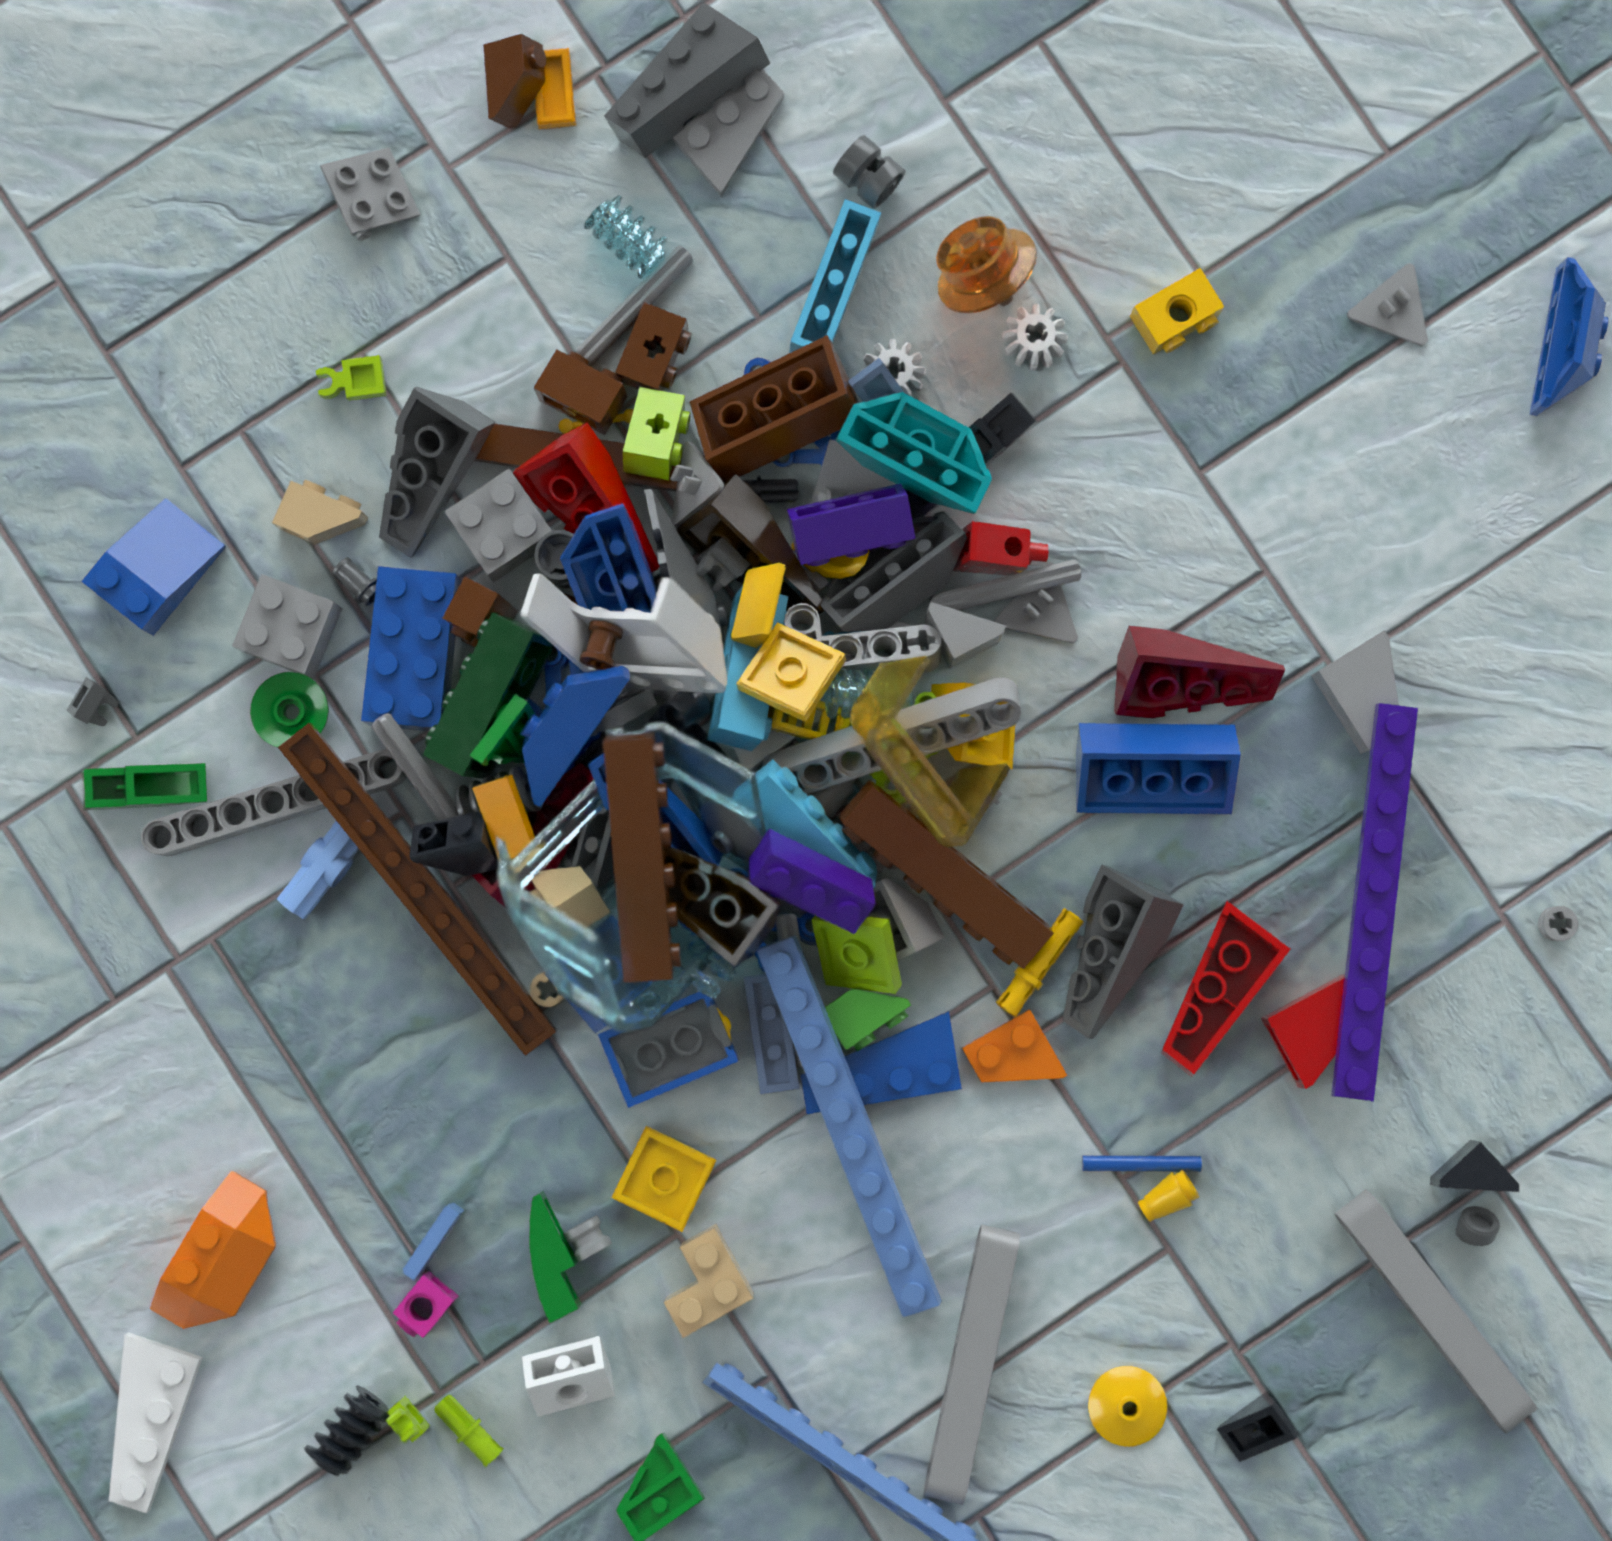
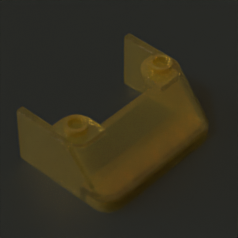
[850,656,1010,847]

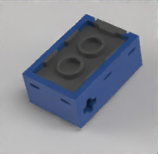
[598,988,740,1108]

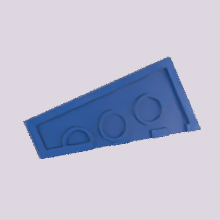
[800,1011,962,1114]

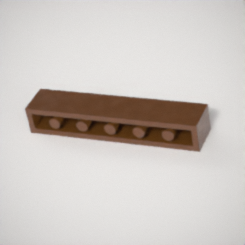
[603,733,681,983]
[840,779,1054,969]

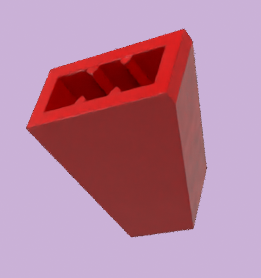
[1261,974,1345,1089]

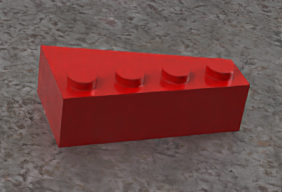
[1160,901,1291,1077]

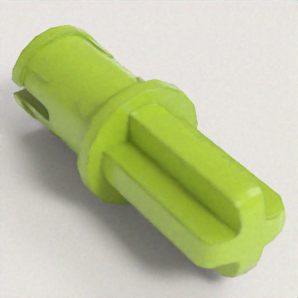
[434,1394,504,1468]

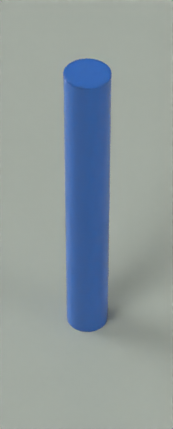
[1082,1155,1202,1172]

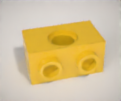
[1130,268,1224,355]

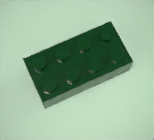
[423,613,554,779]

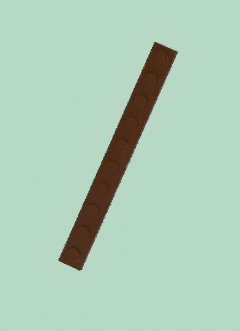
[278,723,557,1056]

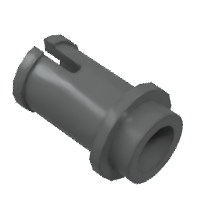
[332,557,377,606]

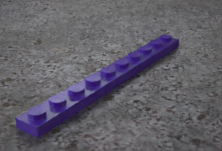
[1331,703,1418,1102]

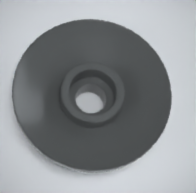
[701,799,762,862]

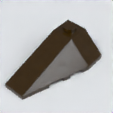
[676,474,824,615]
[665,847,781,967]

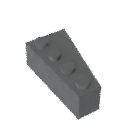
[604,2,771,158]

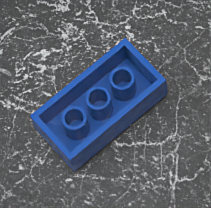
[361,566,462,731]

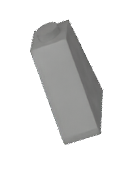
[1311,630,1399,754]

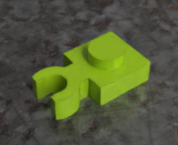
[316,355,387,401]
[386,1395,431,1443]

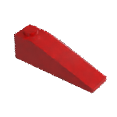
[513,422,660,572]

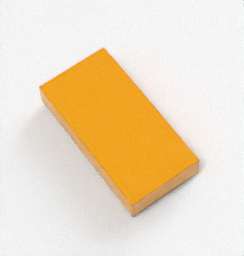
[535,48,576,129]
[472,774,539,862]

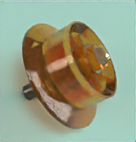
[936,216,1037,313]

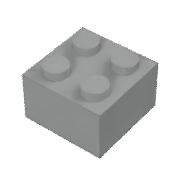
[444,468,552,583]
[232,574,342,680]

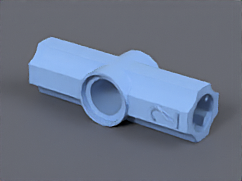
[277,821,359,919]

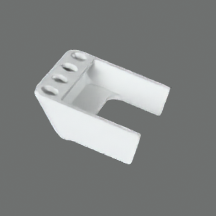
[521,574,728,693]

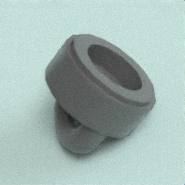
[1456,1206,1500,1246]

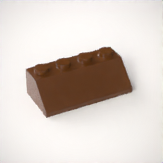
[689,335,859,482]

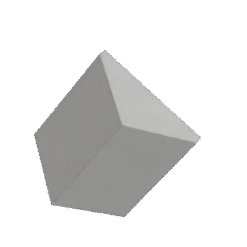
[924,602,1006,669]

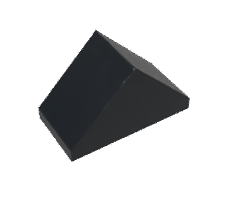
[1430,1140,1519,1192]
[1217,1392,1299,1462]

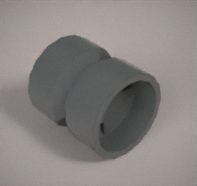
[833,135,906,209]
[534,530,574,589]

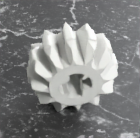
[1002,304,1068,371]
[861,339,926,397]

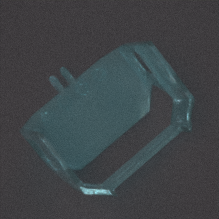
[496,721,766,1032]

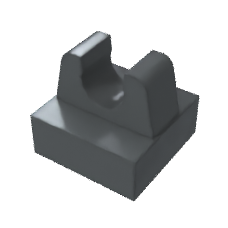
[695,537,750,592]
[66,677,118,726]

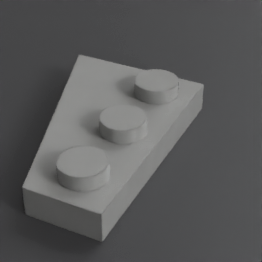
[672,68,784,198]

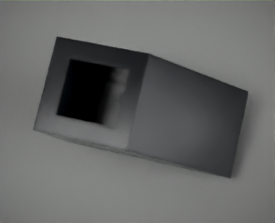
[409,811,503,876]

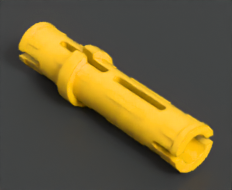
[995,908,1084,1018]

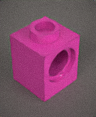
[393,1271,459,1338]

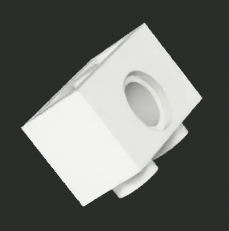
[522,1336,615,1417]

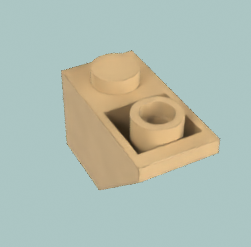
[272,480,368,545]
[528,866,610,938]

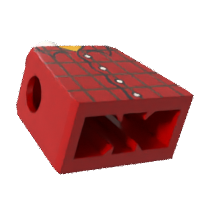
[953,521,1049,576]

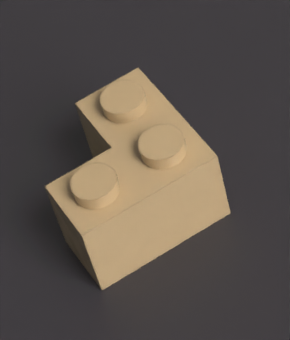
[664,1224,754,1338]

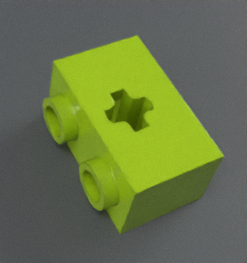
[623,387,691,480]

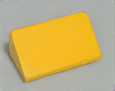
[731,563,786,648]

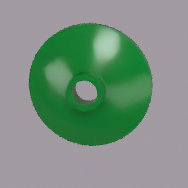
[250,672,329,748]

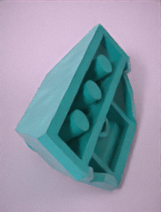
[836,392,993,514]

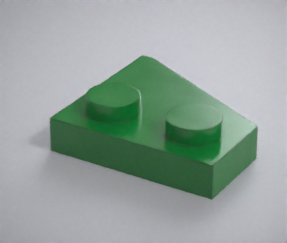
[470,694,537,765]
[616,1433,706,1541]

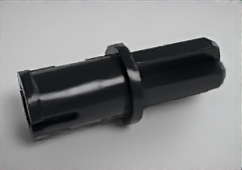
[722,476,799,503]

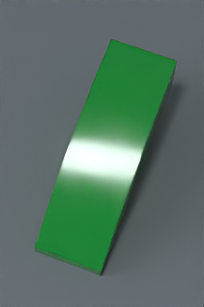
[82,763,207,811]
[529,1190,582,1323]

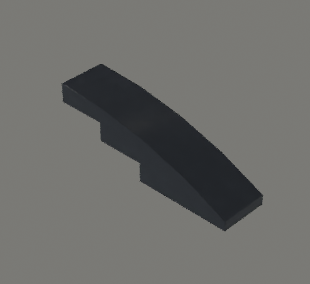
[905,392,1038,519]

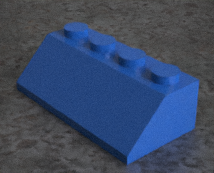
[1076,723,1241,814]

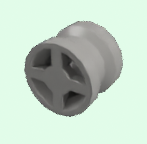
[563,1215,612,1262]

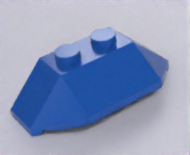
[1529,257,1609,416]
[560,504,658,613]
[521,666,630,807]

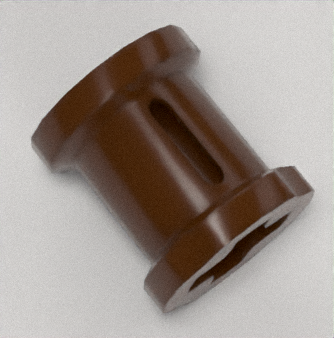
[579,620,623,670]

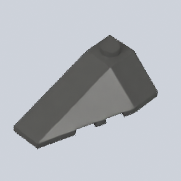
[379,387,496,558]
[644,488,728,637]
[1062,865,1184,1039]

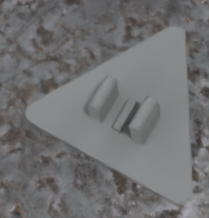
[1347,263,1428,346]
[670,441,724,526]
[994,562,1078,643]

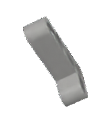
[784,603,941,684]

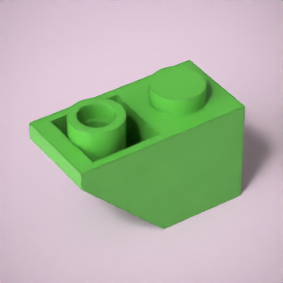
[825,988,911,1052]

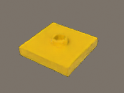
[736,622,846,722]
[611,1125,717,1232]

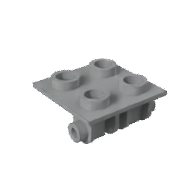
[320,148,420,241]
[810,439,896,504]

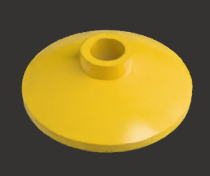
[1088,1366,1167,1447]

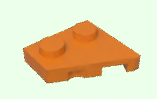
[962,1009,1068,1083]

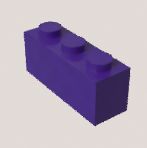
[787,483,916,566]
[749,829,876,934]

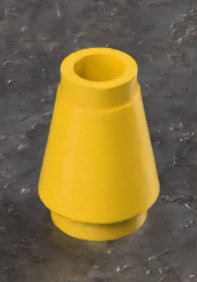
[1138,1170,1200,1222]

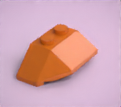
[150,1171,276,1329]

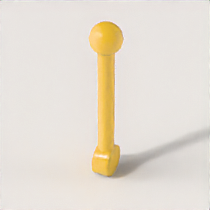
[558,409,634,434]

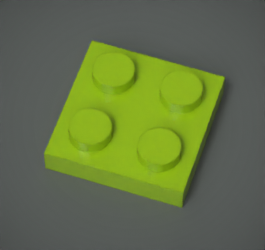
[812,915,902,994]

